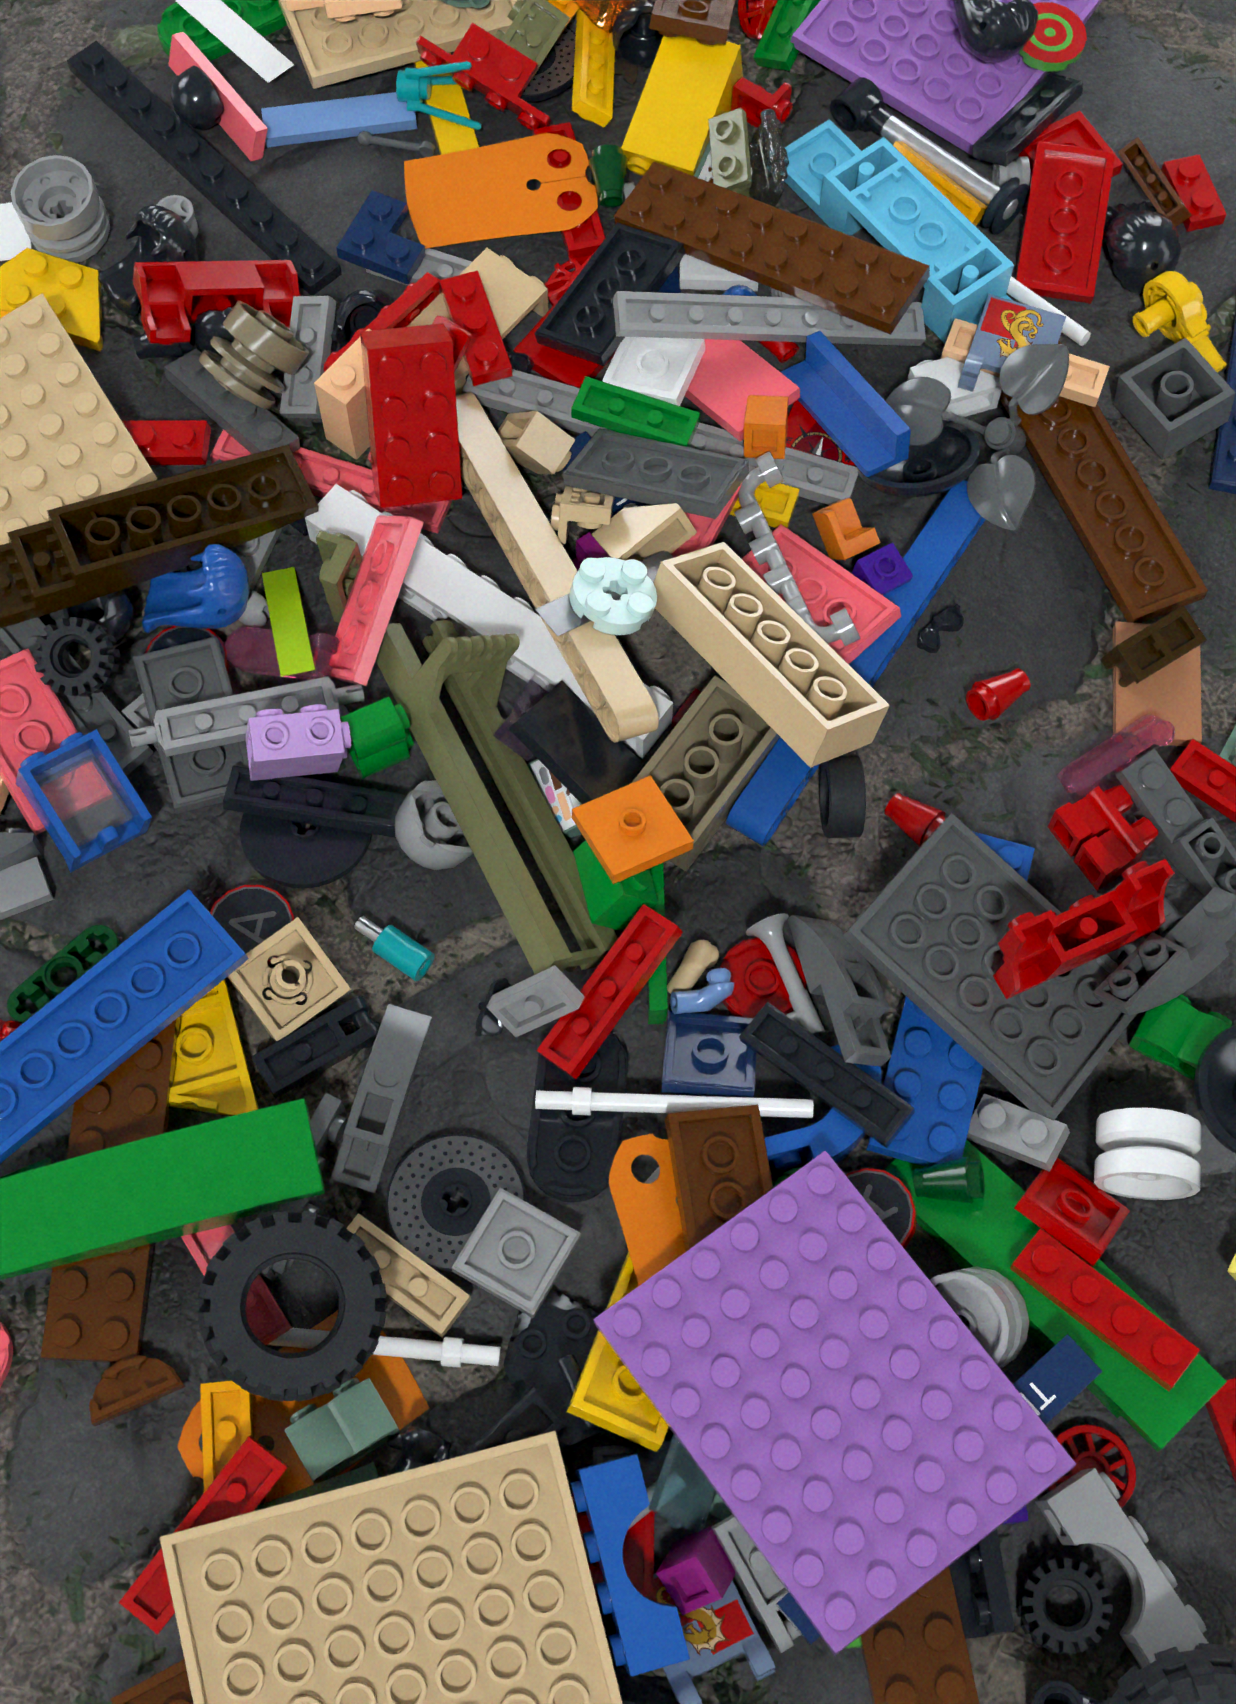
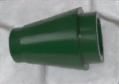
[589,144,627,208]
[914,1156,985,1204]

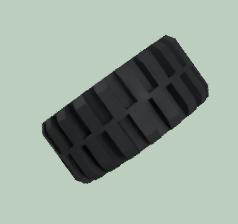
[198,1211,387,1402]

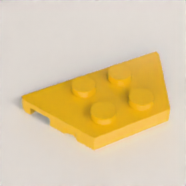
[0,248,103,352]
[169,979,259,1116]

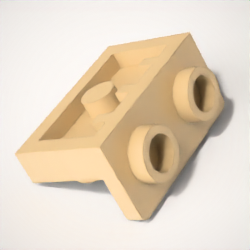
[551,485,615,544]

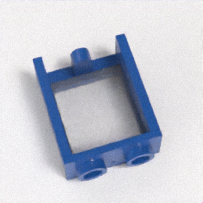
[16,729,152,873]

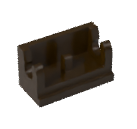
[1100,605,1207,687]

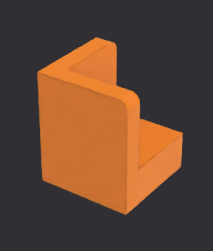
[744,395,789,459]
[812,498,880,560]

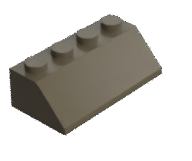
[632,676,780,871]

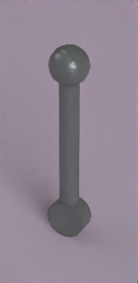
[357,131,435,157]

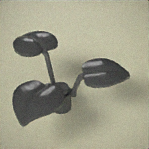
[885,344,1069,531]

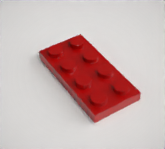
[1015,141,1115,304]

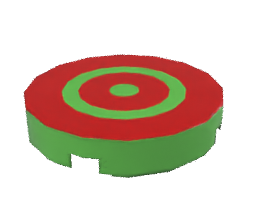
[1019,2,1087,71]

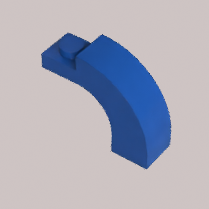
[764,1045,882,1170]

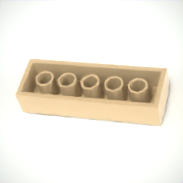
[654,542,890,768]

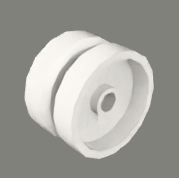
[1094,1108,1202,1200]

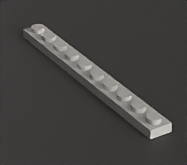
[462,369,859,505]

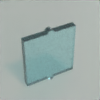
[648,1434,716,1533]

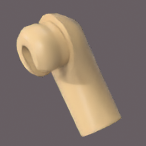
[667,940,719,994]

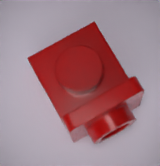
[731,77,792,134]

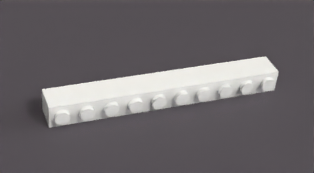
[305,484,673,759]

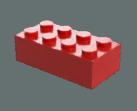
[360,323,462,508]

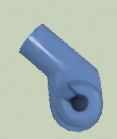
[670,968,735,1014]

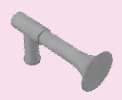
[746,913,825,1037]

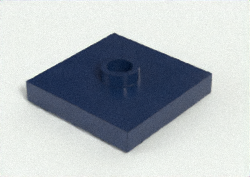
[661,1011,756,1098]

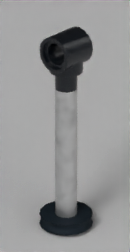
[830,77,1029,235]

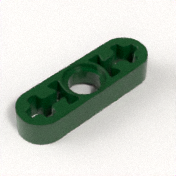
[7,925,121,1024]

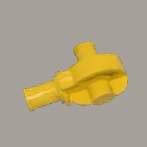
[1132,271,1227,373]

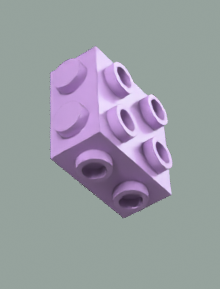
[245,704,351,781]

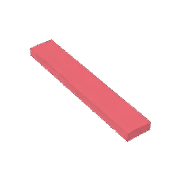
[210,429,453,534]

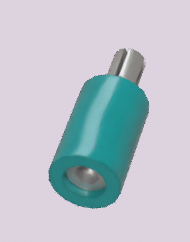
[355,916,435,981]

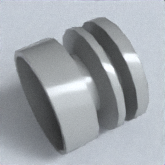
[11,155,110,263]

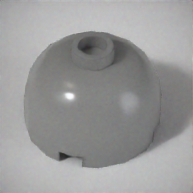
[394,780,473,870]

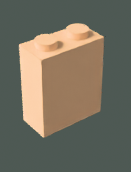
[314,328,372,460]

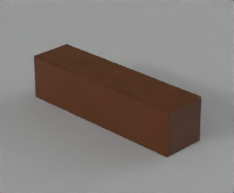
[1118,137,1192,227]

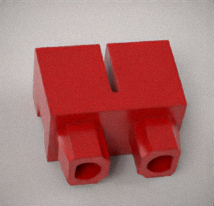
[1048,785,1159,891]

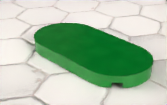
[157,0,287,61]

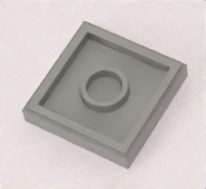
[452,1188,581,1318]

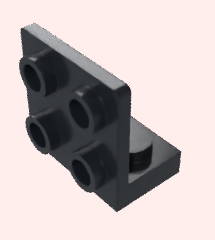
[949,1529,1015,1639]

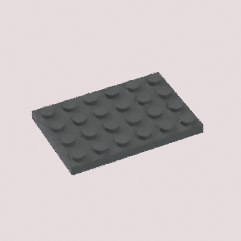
[842,813,1136,1121]

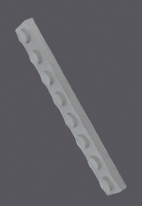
[613,291,926,346]

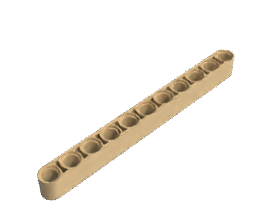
[456,392,659,743]

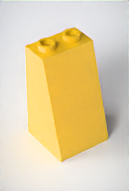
[621,35,743,176]

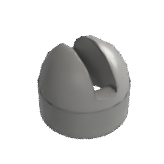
[238,591,270,628]

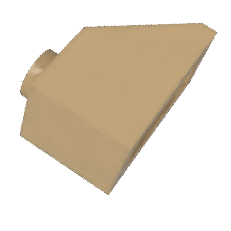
[497,411,575,474]
[591,503,697,561]

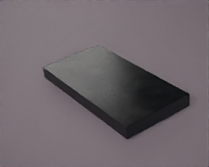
[535,223,685,366]

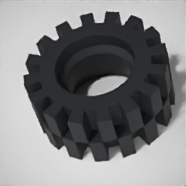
[33,617,120,697]
[1016,1558,1113,1655]

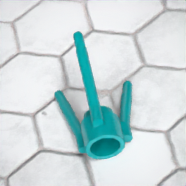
[396,61,482,130]

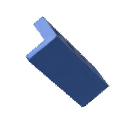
[781,331,911,477]

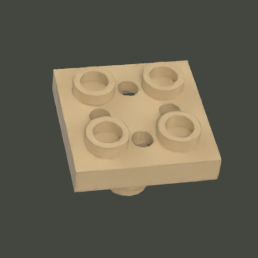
[228,917,351,1042]

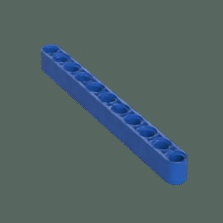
[726,480,986,846]

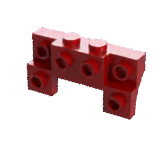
[133,260,300,345]
[993,859,1175,1000]

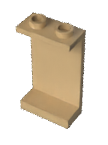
[407,248,548,395]

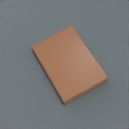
[1113,621,1202,747]

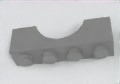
[1035,1468,1209,1668]

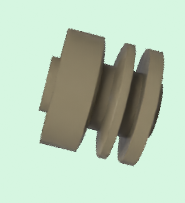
[199,301,309,410]

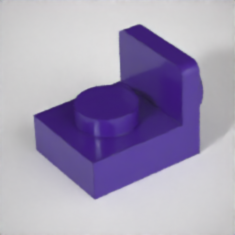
[851,542,913,595]

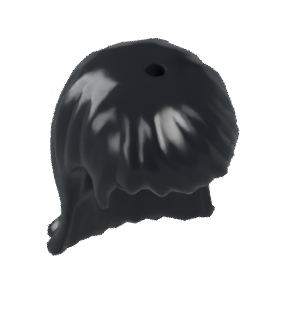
[953,0,1038,63]
[1102,201,1181,295]
[98,205,197,317]

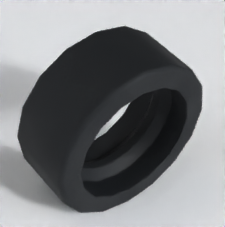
[819,755,866,838]

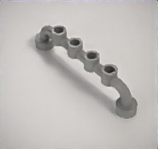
[734,451,861,646]

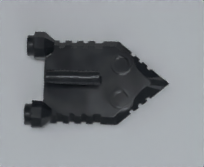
[503,1289,607,1476]

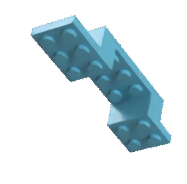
[770,119,1014,343]

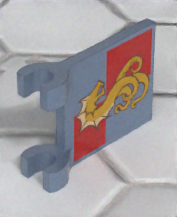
[958,294,1066,392]
[653,1573,776,1704]

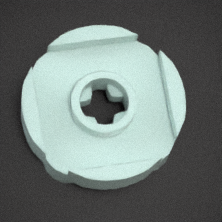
[569,557,657,635]

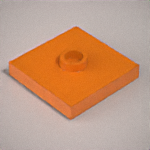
[572,775,694,884]

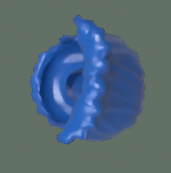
[142,544,250,633]

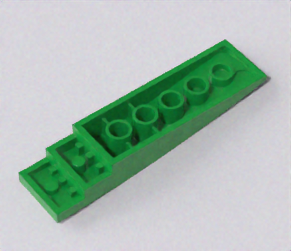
[0,1098,325,1280]
[884,1140,1227,1452]

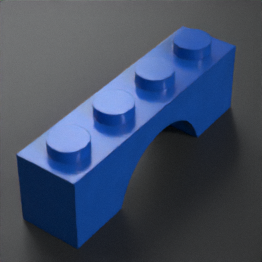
[570,1454,690,1677]

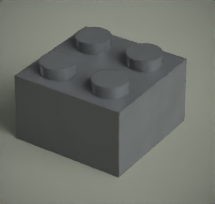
[1114,338,1236,460]

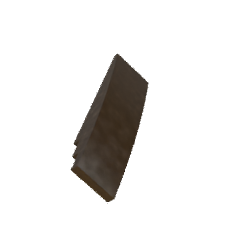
[0,445,318,628]

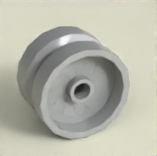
[930,1266,1029,1369]

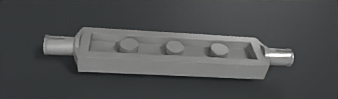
[128,676,365,757]

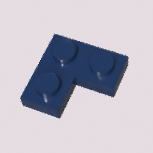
[336,190,426,285]

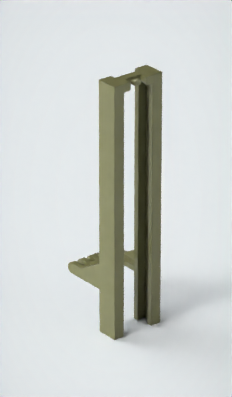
[376,620,618,975]

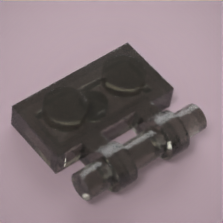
[749,109,789,207]

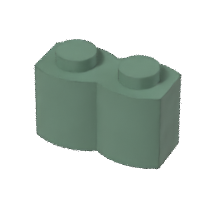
[284,1378,400,1486]

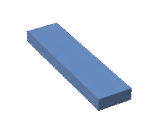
[261,92,417,147]

